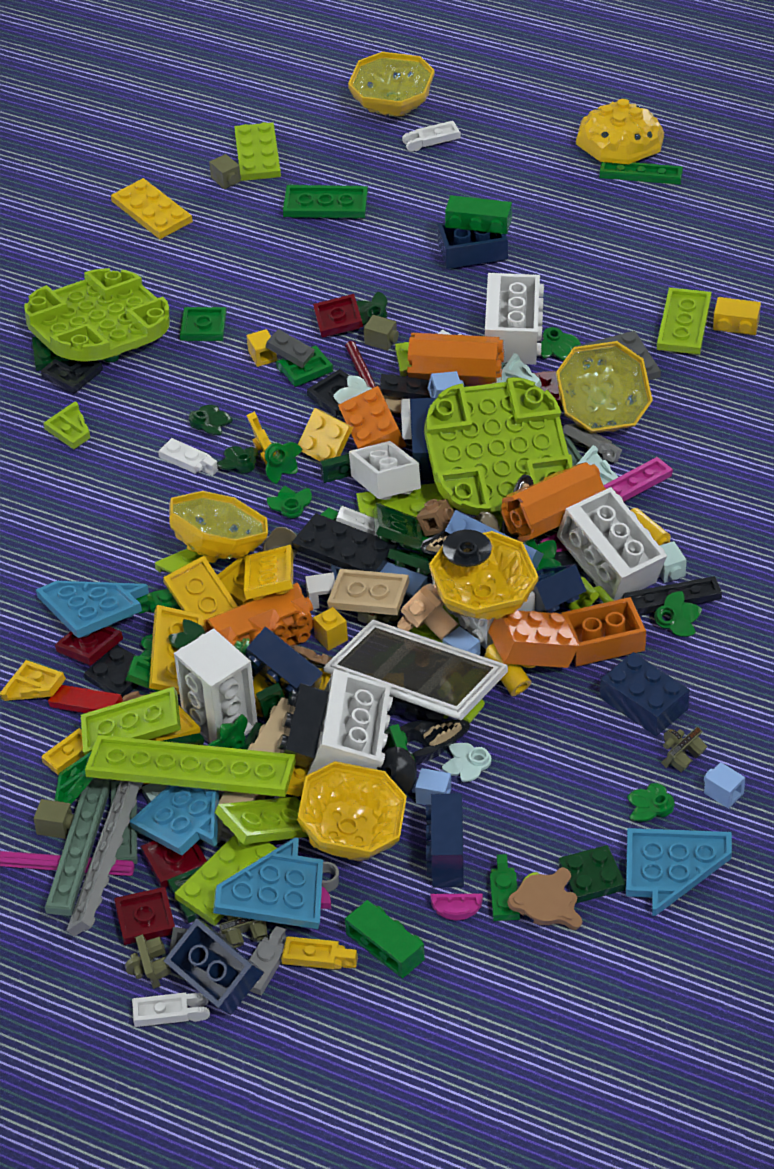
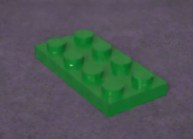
[283,185,368,219]

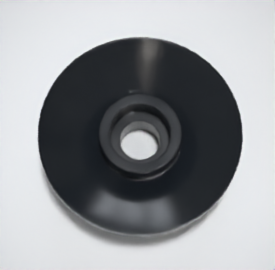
[443,529,492,567]
[377,747,417,795]

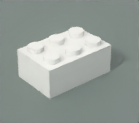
[349,441,421,500]

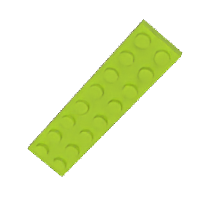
[85,735,296,797]

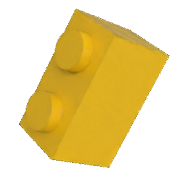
[713,297,761,335]

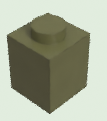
[209,154,241,189]
[364,315,399,351]
[33,799,74,839]

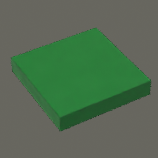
[180,307,227,341]

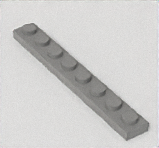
[66,781,143,936]

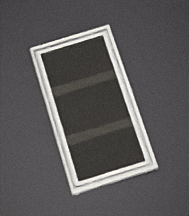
[324,620,508,720]

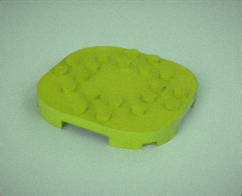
[24,268,170,361]
[424,377,572,516]

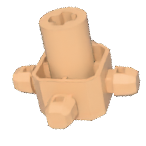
[397,583,459,641]

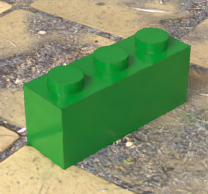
[445,195,512,234]
[345,900,425,979]

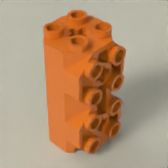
[407,333,504,387]
[501,462,606,542]
[204,583,314,646]

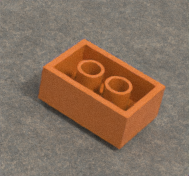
[338,386,407,449]
[561,597,646,666]
[488,610,579,668]

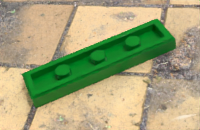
[599,162,683,185]

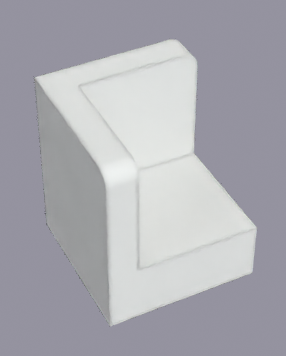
[305,572,335,609]

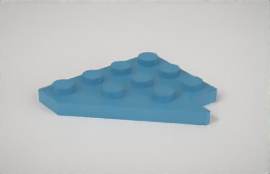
[36,581,149,638]
[129,785,219,855]
[626,828,732,916]
[213,838,323,929]

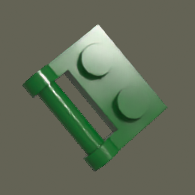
[276,345,333,387]

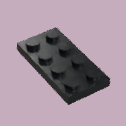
[292,513,397,572]

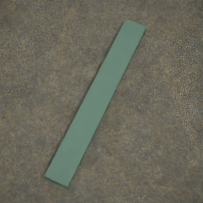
[45,778,113,916]

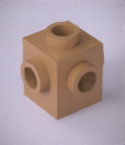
[416,499,454,536]

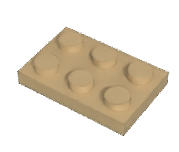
[327,569,410,615]

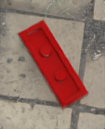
[48,685,123,713]

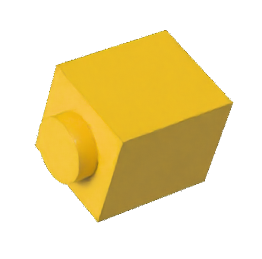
[246,329,277,367]
[313,607,348,651]

